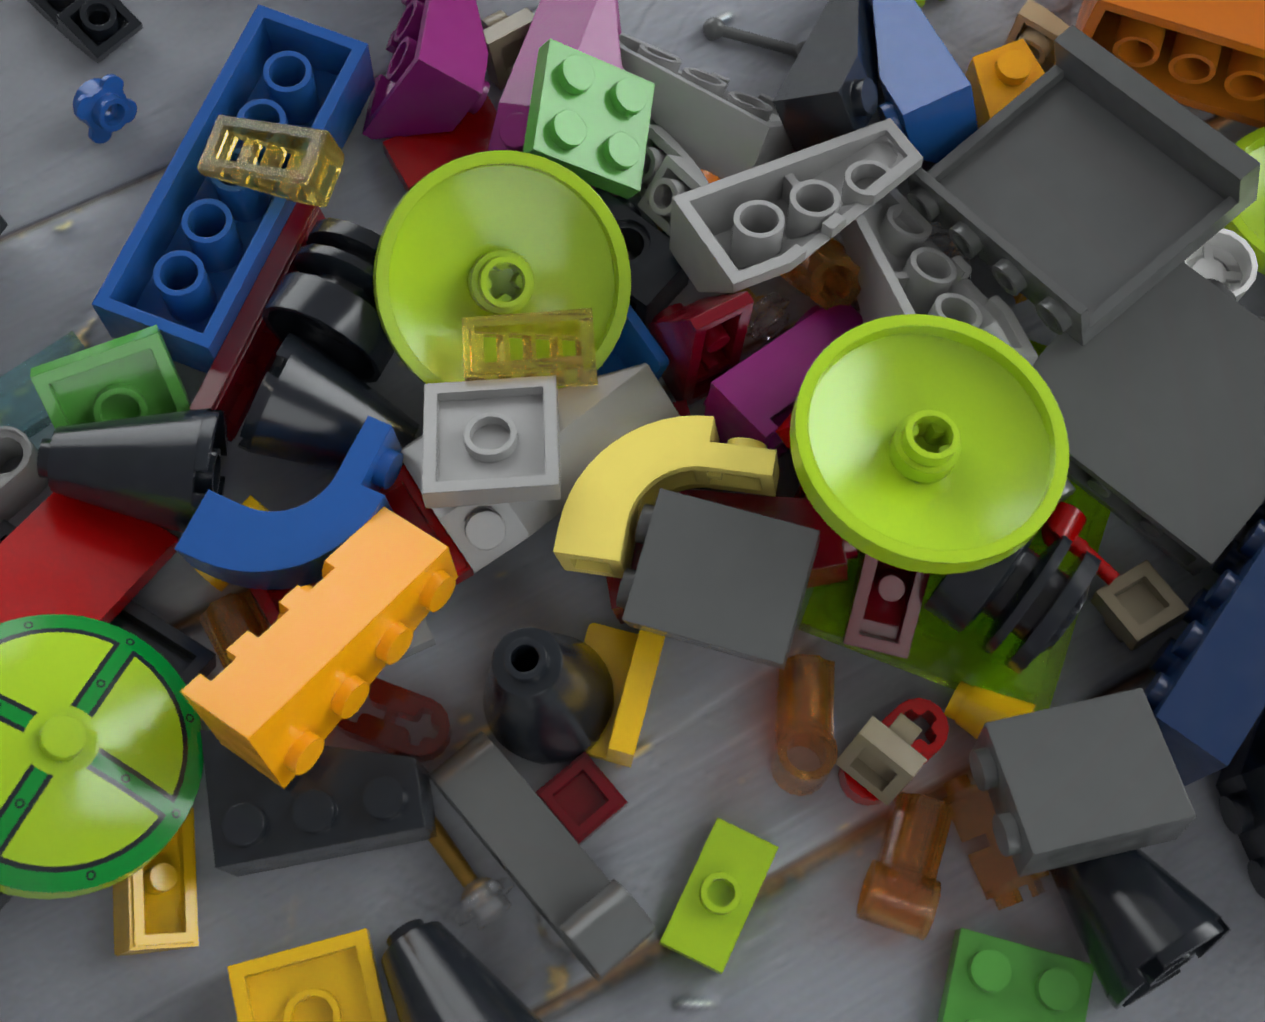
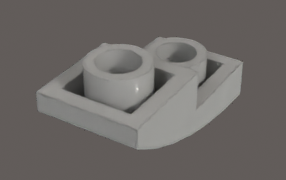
[638,124,709,236]

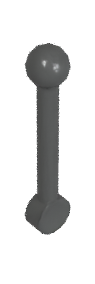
[703,17,806,60]

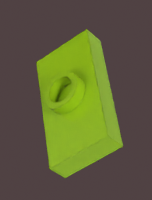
[659,817,779,974]

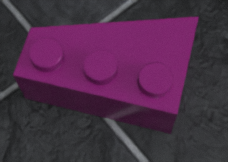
[703,295,864,459]

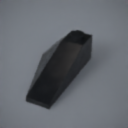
[773,0,878,152]

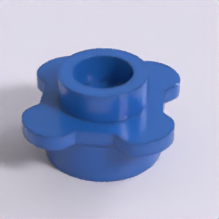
[73,74,137,144]

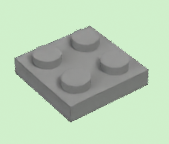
[421,375,561,508]

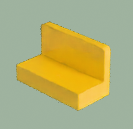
[584,623,665,768]

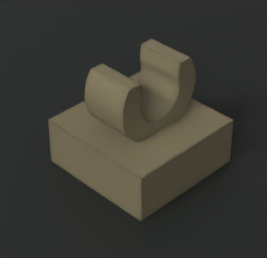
[481,7,534,91]
[1090,559,1189,651]
[834,713,927,806]

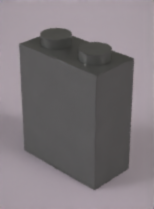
[616,488,820,670]
[969,688,1197,877]

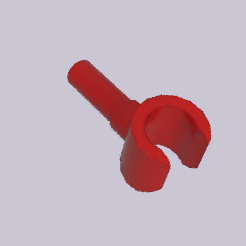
[1041,502,1120,586]

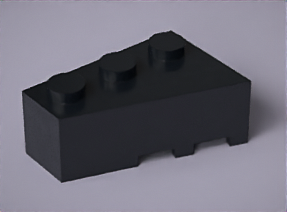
[201,729,437,877]

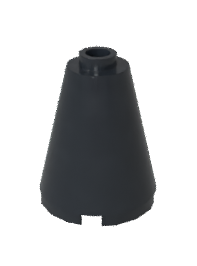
[238,331,420,471]
[37,408,228,533]
[483,627,615,765]
[1049,848,1231,1009]
[381,919,543,1022]

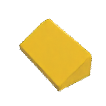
[113,808,199,956]

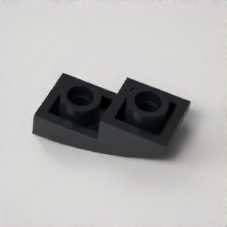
[27,0,143,63]

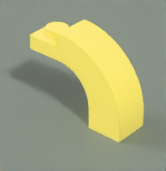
[553,415,780,578]

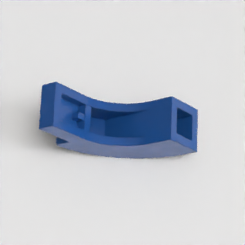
[175,416,403,590]

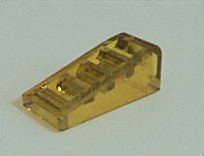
[197,115,344,207]
[462,308,598,386]

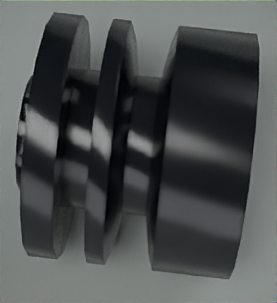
[262,218,394,383]
[923,534,1101,674]

